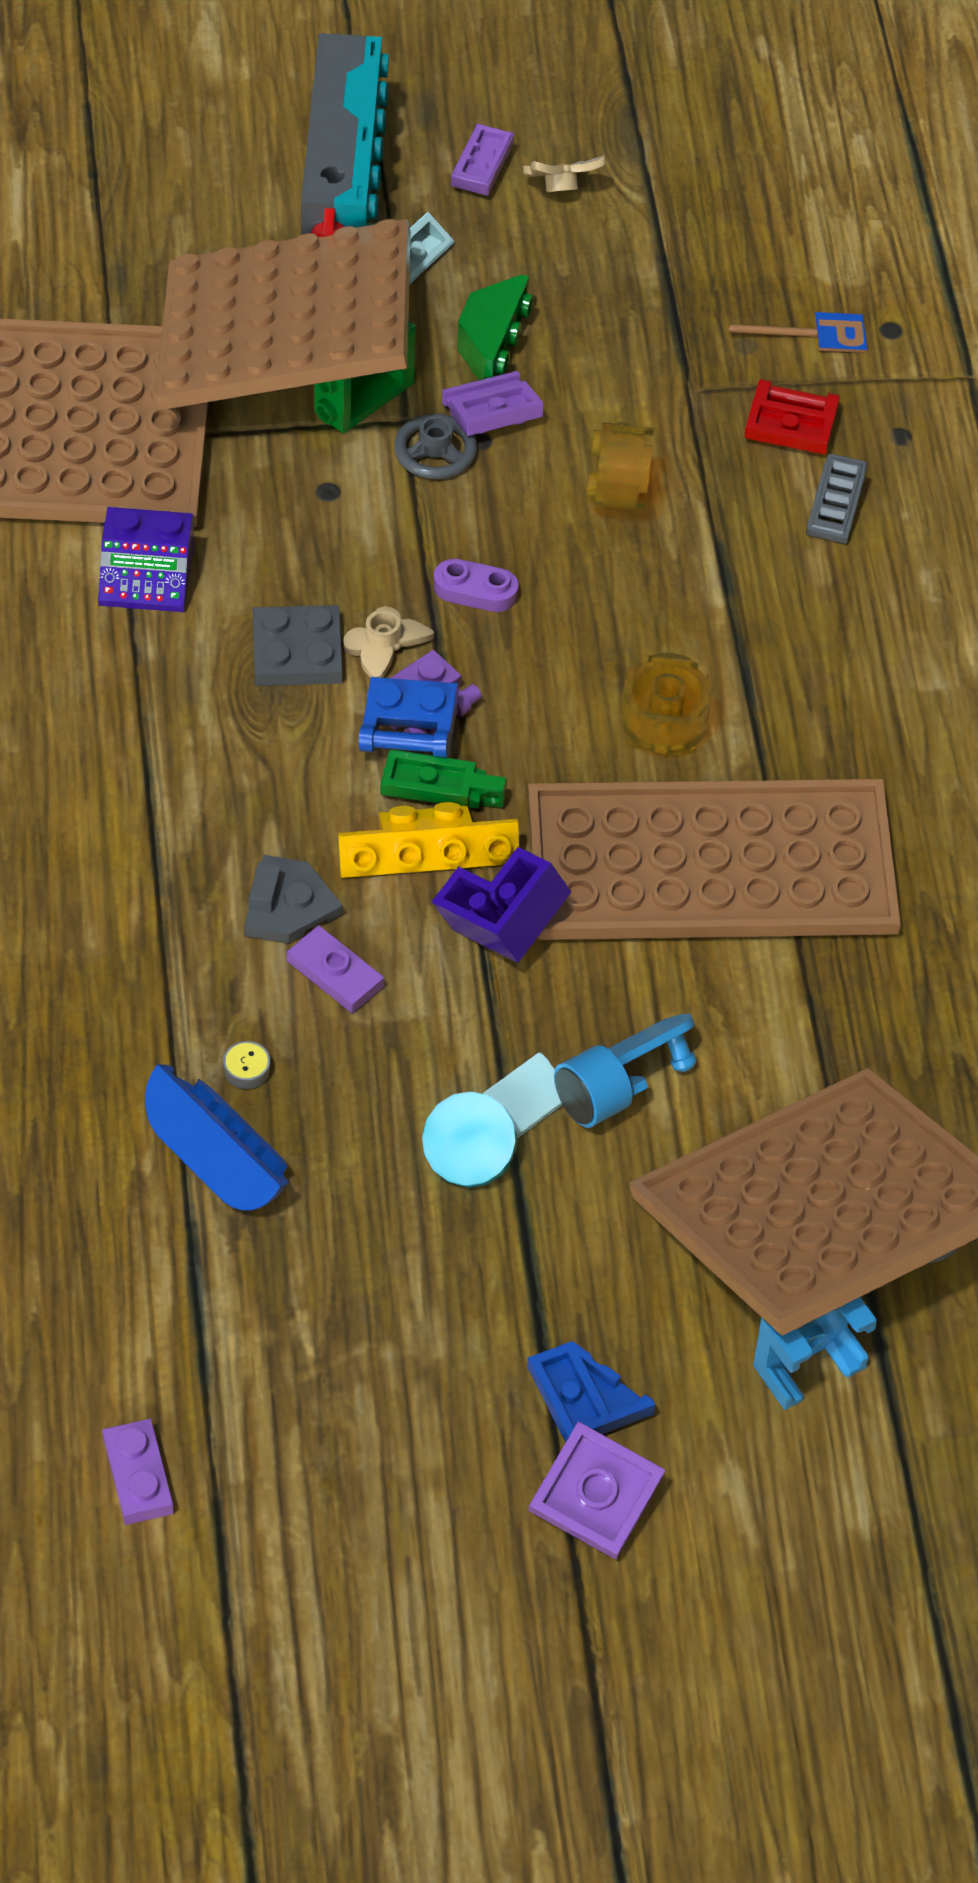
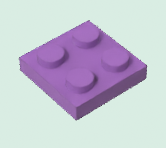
[528,1421,666,1560]

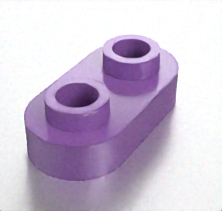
[433,559,518,612]

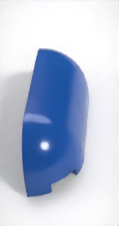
[145,1064,289,1210]

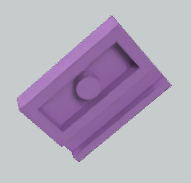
[442,371,543,436]

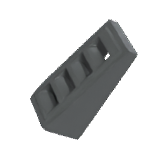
[806,454,868,544]

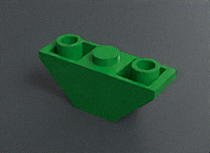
[457,274,534,380]

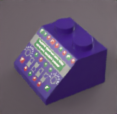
[98,507,194,612]

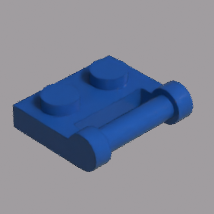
[359,677,459,758]

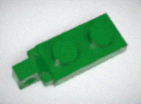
[380,750,507,808]

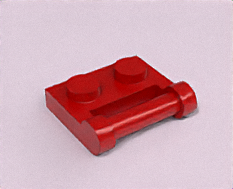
[744,379,841,455]

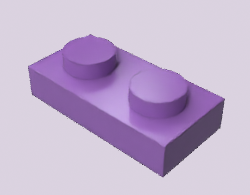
[102,1419,174,1525]

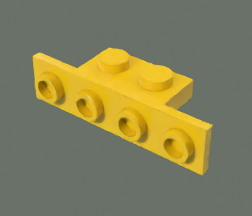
[338,802,519,878]

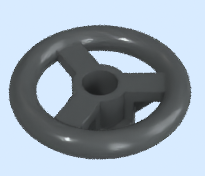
[394,414,477,479]

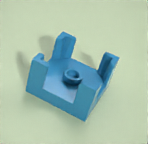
[753,1297,877,1410]

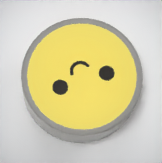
[223,1041,270,1089]

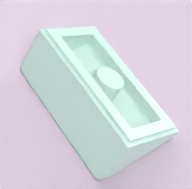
[409,212,455,285]
[482,1052,562,1138]

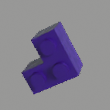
[432,847,571,963]

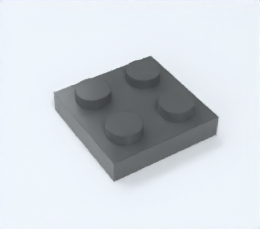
[252,605,342,686]

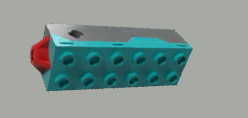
[301,33,389,237]

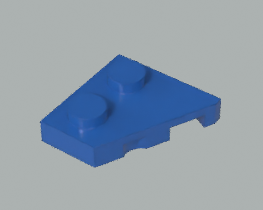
[527,1341,655,1443]

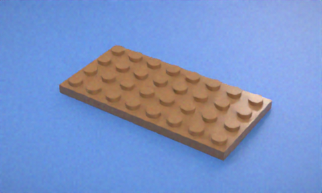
[528,779,901,940]

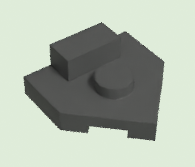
[244,855,343,944]

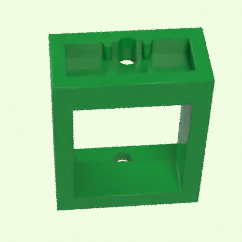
[314,320,416,434]

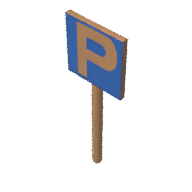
[728,312,867,353]

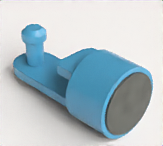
[554,1014,697,1128]

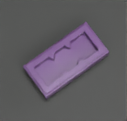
[451,124,514,196]
[286,925,384,1014]

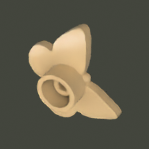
[523,155,605,192]
[343,606,434,678]

